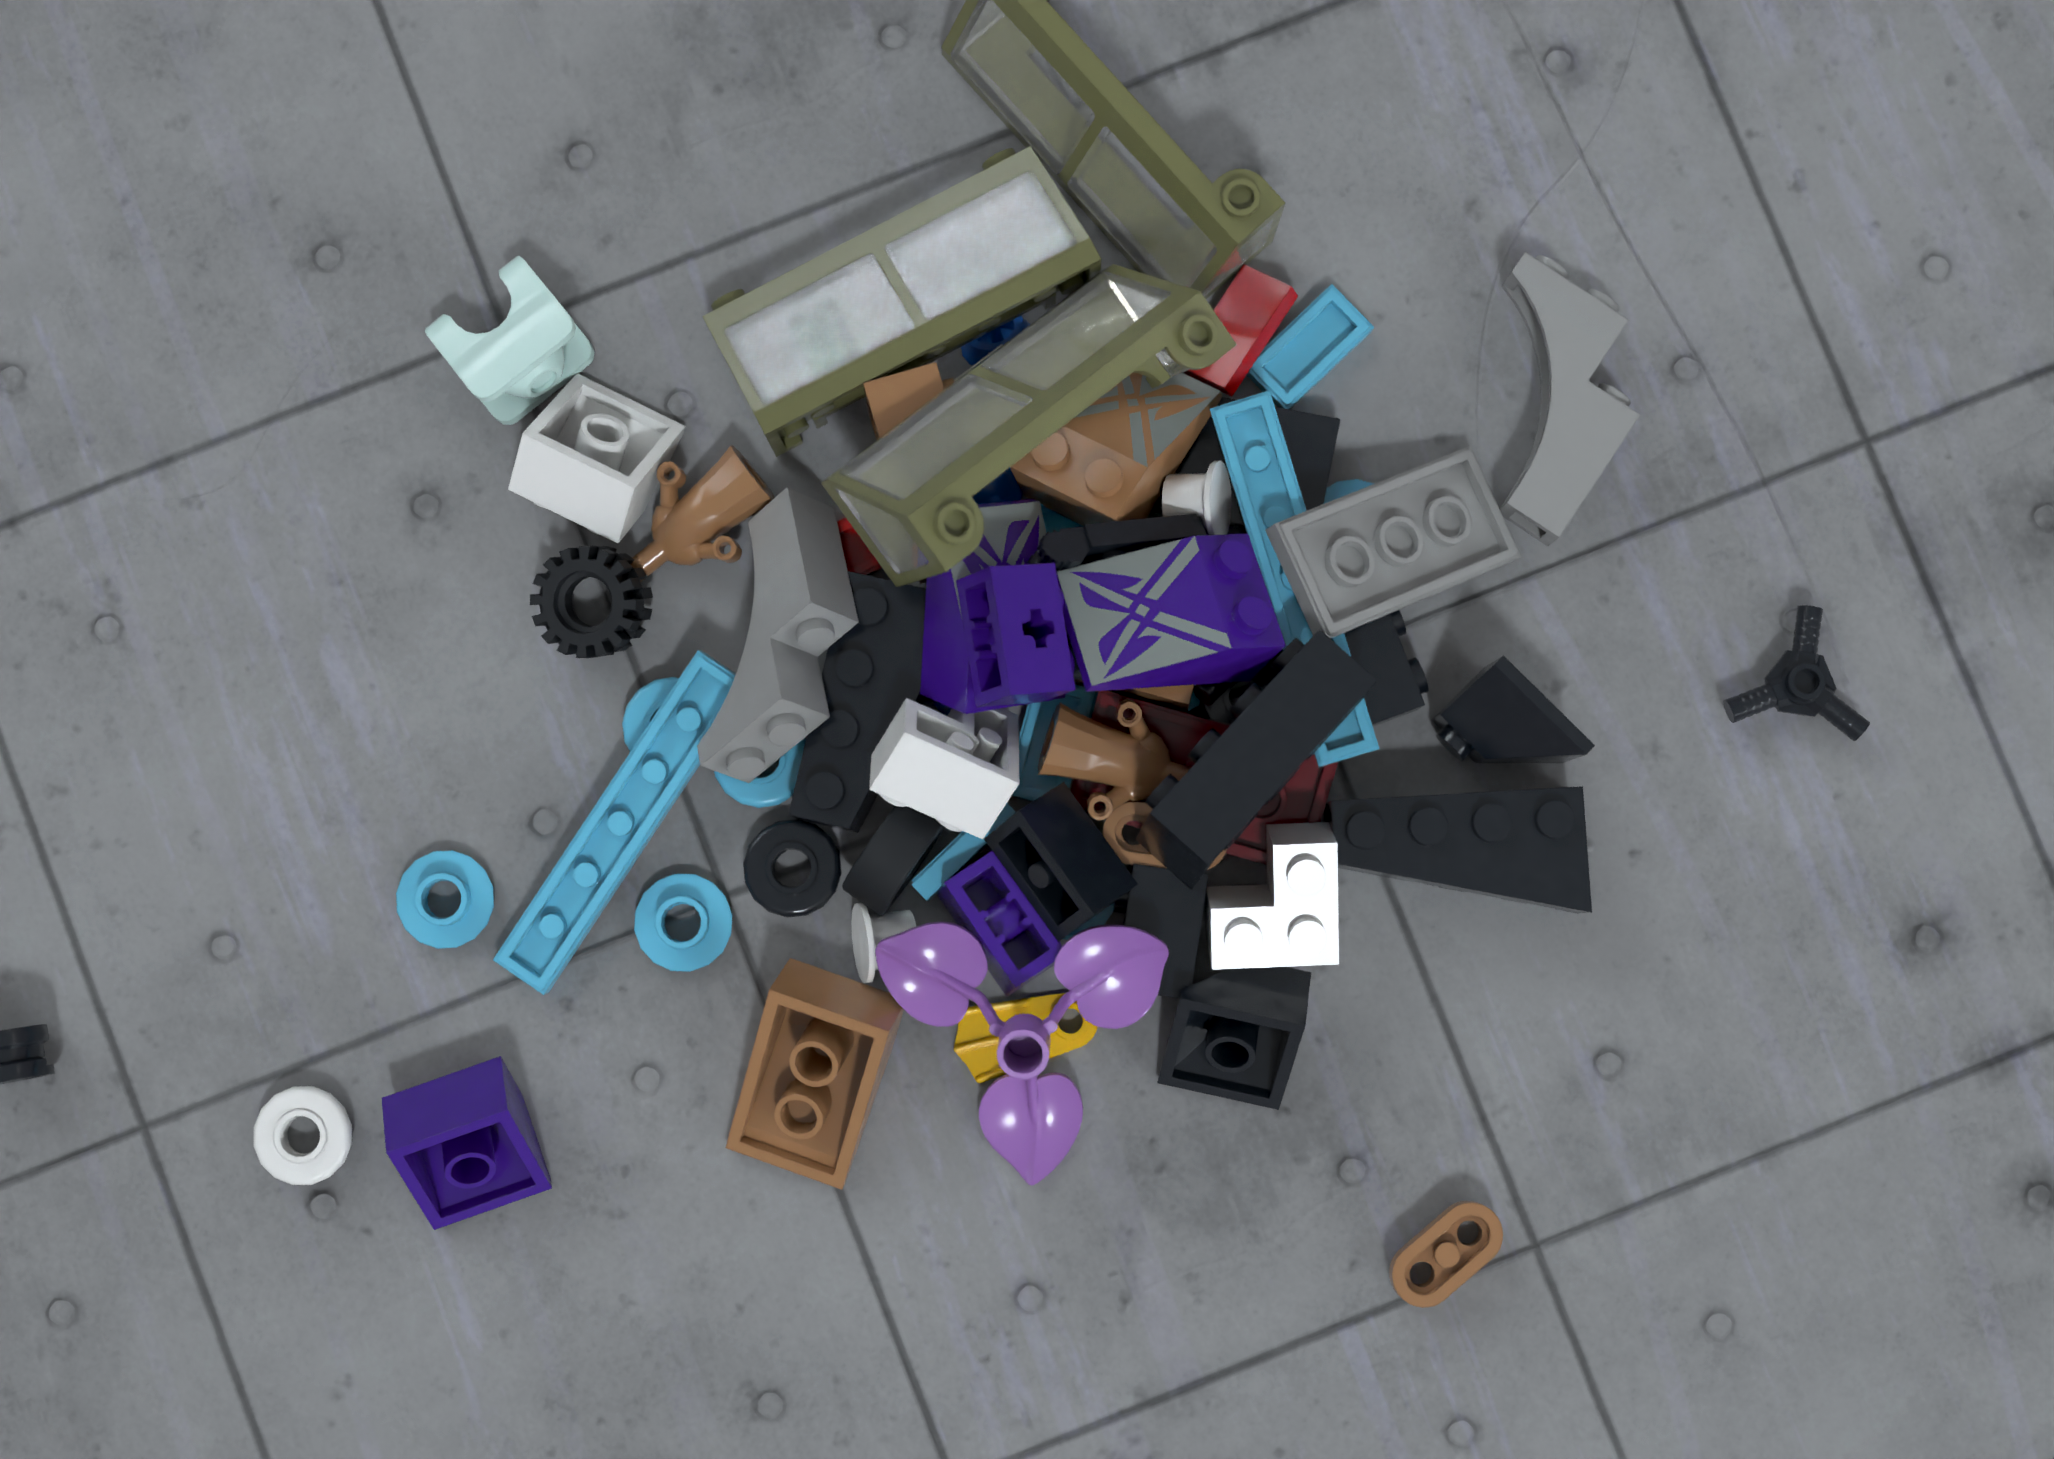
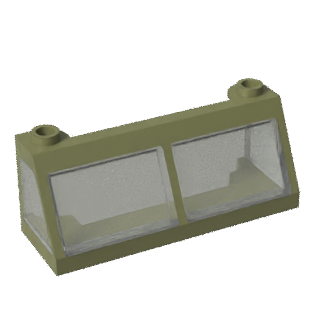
[941,0,1285,300]
[702,146,1102,457]
[821,264,1237,587]

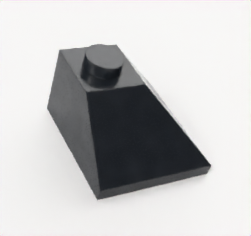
[1432,655,1595,763]
[1157,967,1311,1110]

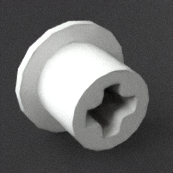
[1162,461,1232,535]
[851,903,916,983]

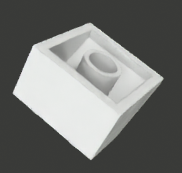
[508,373,686,543]

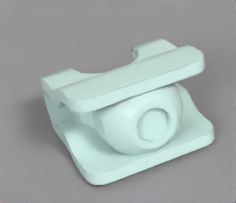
[425,256,595,425]

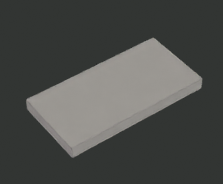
[1265,446,1522,639]

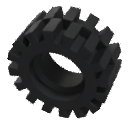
[530,546,653,658]

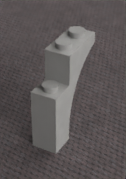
[1500,252,1640,546]
[697,487,859,783]

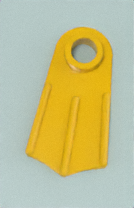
[953,993,1097,1083]

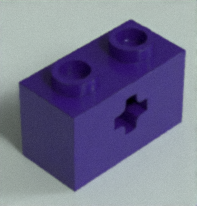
[956,563,1076,707]
[937,851,1063,997]

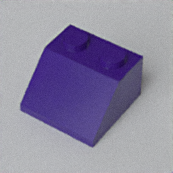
[382,1056,552,1230]

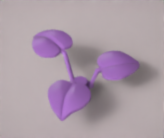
[875,921,1169,1186]

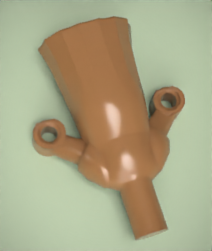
[631,445,775,582]
[1037,699,1192,820]

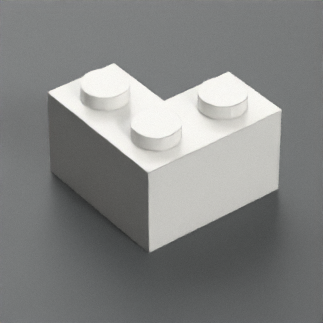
[869,698,1020,840]
[1206,822,1339,970]

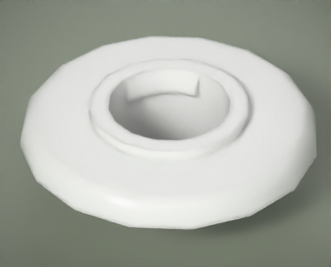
[253,1086,352,1185]

